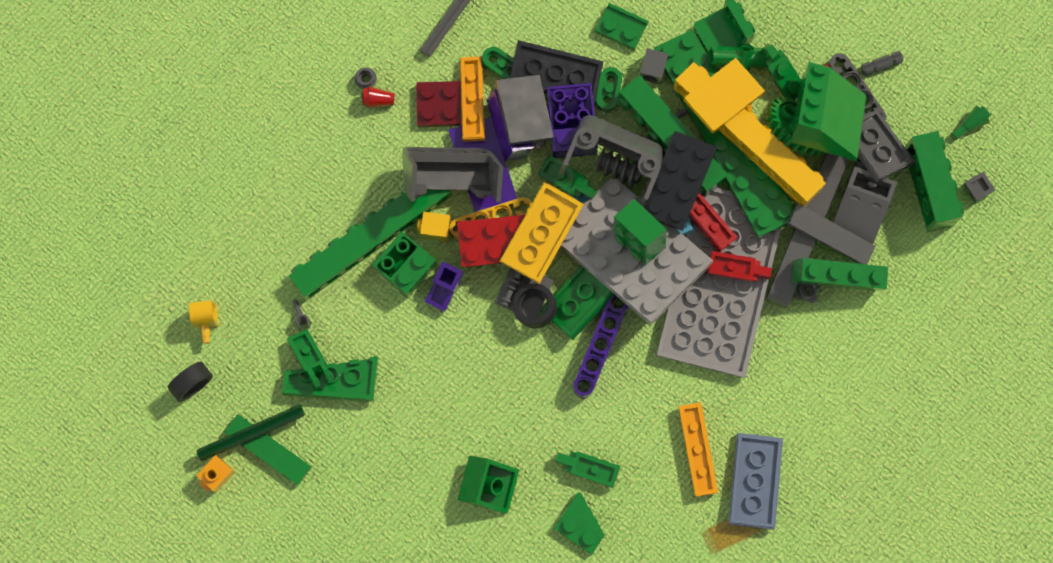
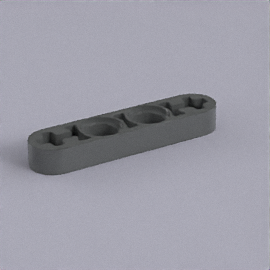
[829,53,886,121]

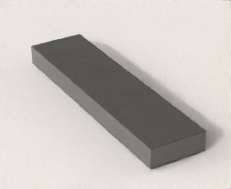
[787,204,876,264]

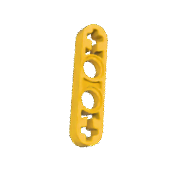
[449,197,532,239]

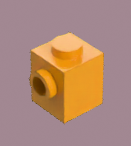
[196,455,236,493]

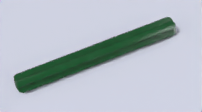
[196,405,305,461]

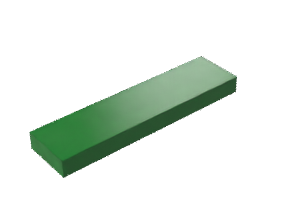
[224,414,312,486]

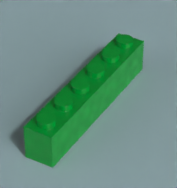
[618,75,728,197]

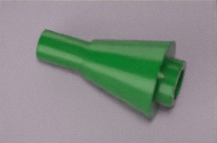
[951,105,991,140]

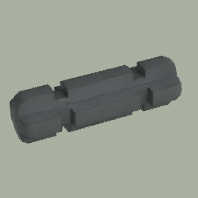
[860,51,904,76]

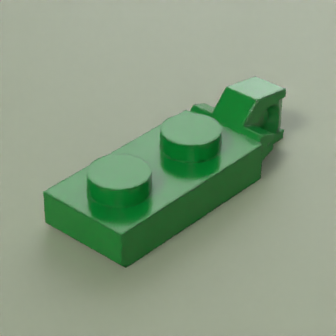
[761,44,801,100]
[537,155,598,199]
[555,451,620,488]

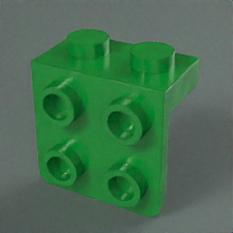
[693,0,755,53]

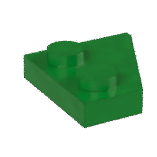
[554,492,605,555]

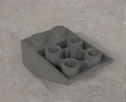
[833,166,897,244]

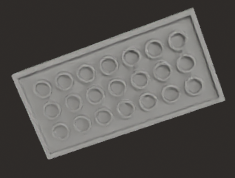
[656,188,781,379]

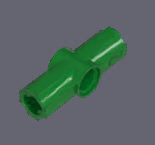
[708,43,767,71]

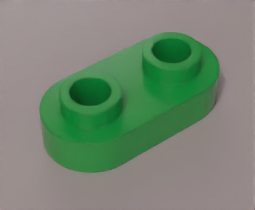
[482,47,513,79]
[596,67,622,112]

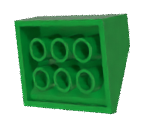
[790,62,866,161]

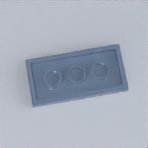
[728,433,783,530]

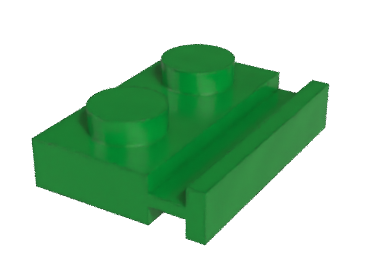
[595,3,649,51]

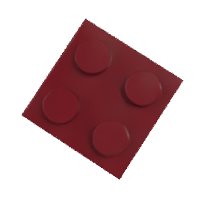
[416,81,462,127]

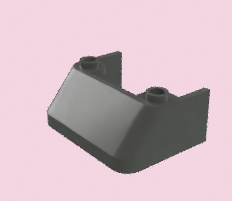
[558,115,663,207]
[402,147,503,202]

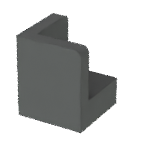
[640,48,668,85]

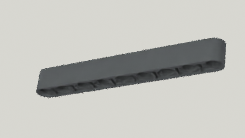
[766,153,849,308]

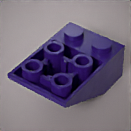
[547,83,598,158]

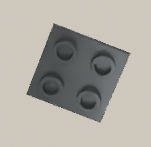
[495,268,554,319]

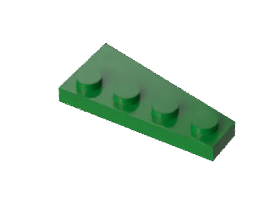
[282,356,378,402]

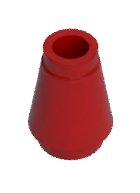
[362,86,394,108]

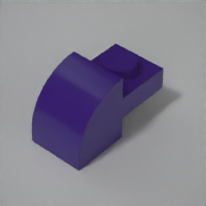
[425,261,464,312]

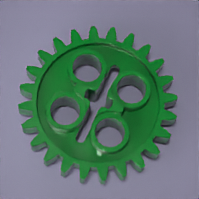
[765,96,824,157]

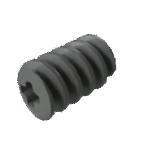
[595,147,641,188]

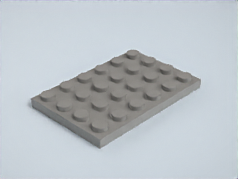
[560,178,713,325]

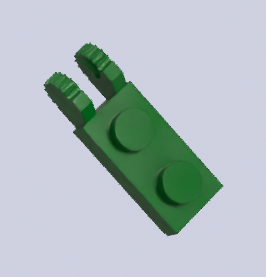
[287,329,333,389]

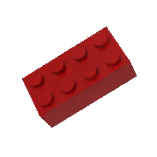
[457,215,525,268]

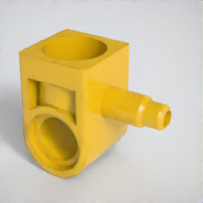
[189,300,219,344]

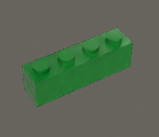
[791,258,888,291]

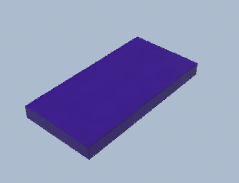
[449,117,517,212]

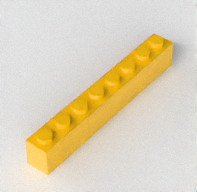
[673,62,826,207]

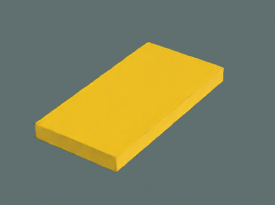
[499,182,584,284]

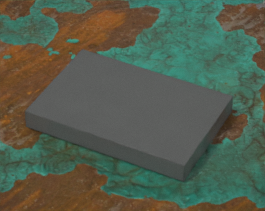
[495,75,554,146]
[858,110,915,182]

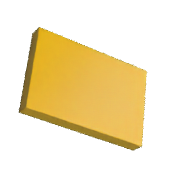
[684,58,765,133]

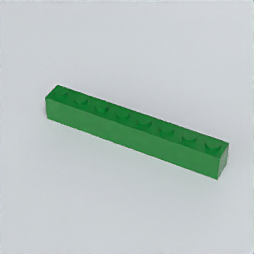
[289,189,452,301]

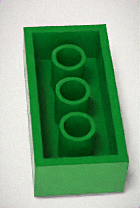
[905,131,964,232]

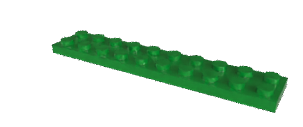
[653,29,794,239]

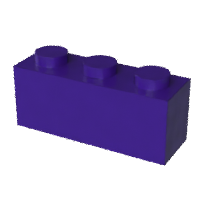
[486,89,533,161]

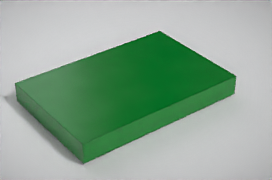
[540,265,614,340]

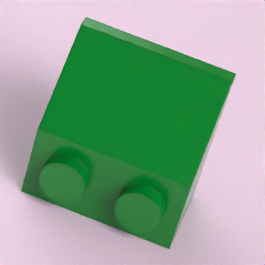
[457,455,519,514]

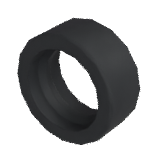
[512,283,557,329]
[167,362,213,402]

